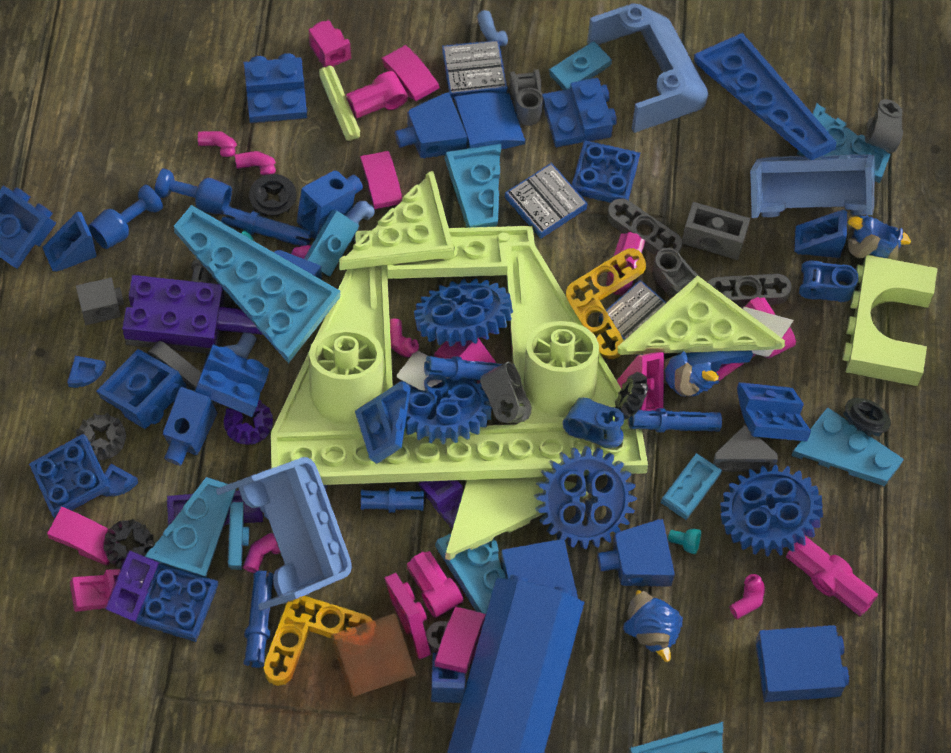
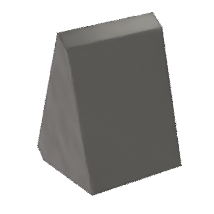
[712,425,778,472]

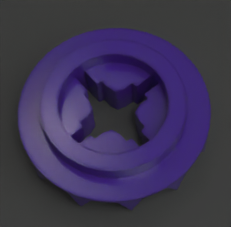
[223,400,273,445]

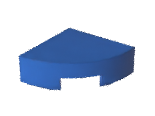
[67,356,106,388]
[101,464,138,496]

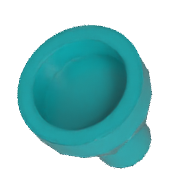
[668,529,701,554]

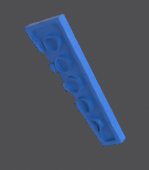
[694,33,836,161]

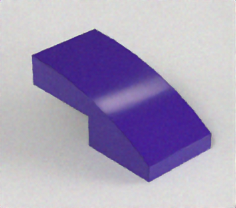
[419,480,463,530]
[105,550,159,622]

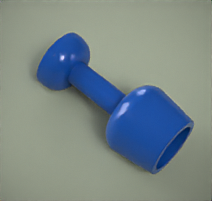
[155,168,232,215]
[88,185,163,249]

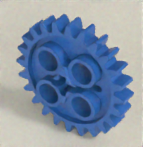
[414,279,513,346]
[405,376,492,444]
[534,446,637,549]
[720,465,823,556]

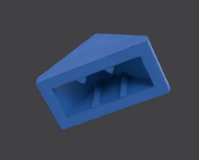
[795,209,847,258]
[42,212,97,272]
[431,653,465,703]

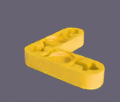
[566,248,646,359]
[264,596,375,686]

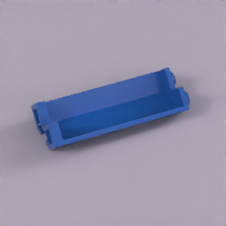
[447,575,584,753]

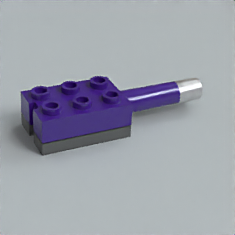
[122,275,263,354]

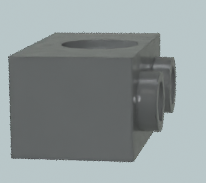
[682,202,750,260]

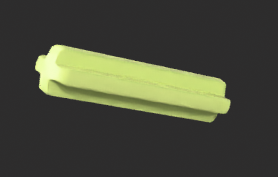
[319,66,360,141]

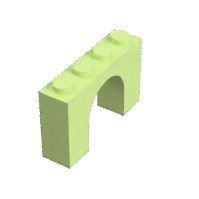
[842,255,937,386]

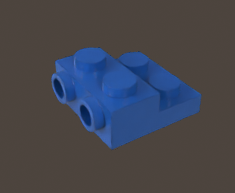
[244,54,307,123]
[542,78,616,147]
[0,185,56,269]
[195,345,269,417]
[97,349,187,429]

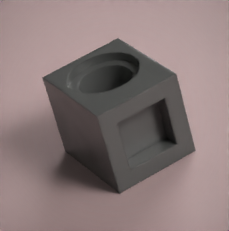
[76,277,124,325]

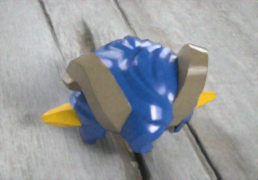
[848,215,911,260]
[664,351,719,397]
[623,590,683,662]

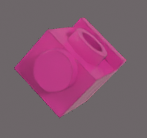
[309,20,351,67]

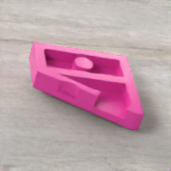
[385,573,431,660]

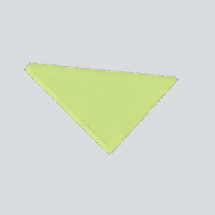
[339,171,454,270]
[617,275,785,355]
[445,477,588,560]

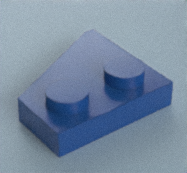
[355,380,410,464]

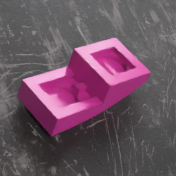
[382,45,439,101]
[360,151,402,209]
[47,507,119,566]
[70,569,120,612]
[435,607,486,674]

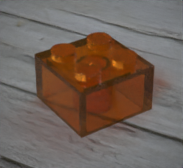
[330,613,416,697]

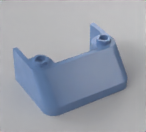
[587,4,708,133]
[750,154,875,218]
[216,457,352,610]

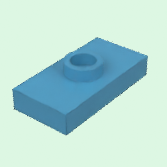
[549,41,612,90]
[304,209,360,277]
[661,453,722,520]
[228,502,249,570]

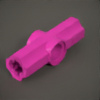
[786,536,878,617]

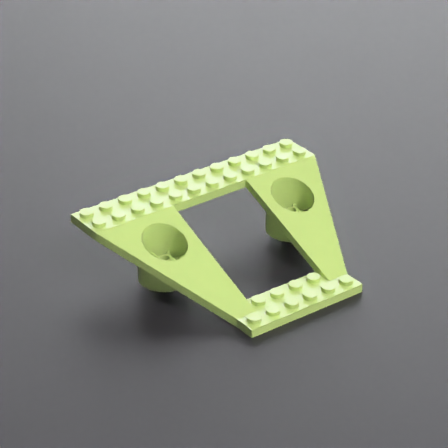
[271,226,648,485]

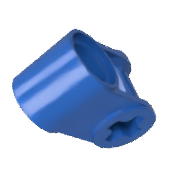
[799,261,858,302]
[562,397,624,448]

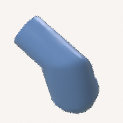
[477,10,508,46]
[345,201,375,241]
[224,333,257,359]

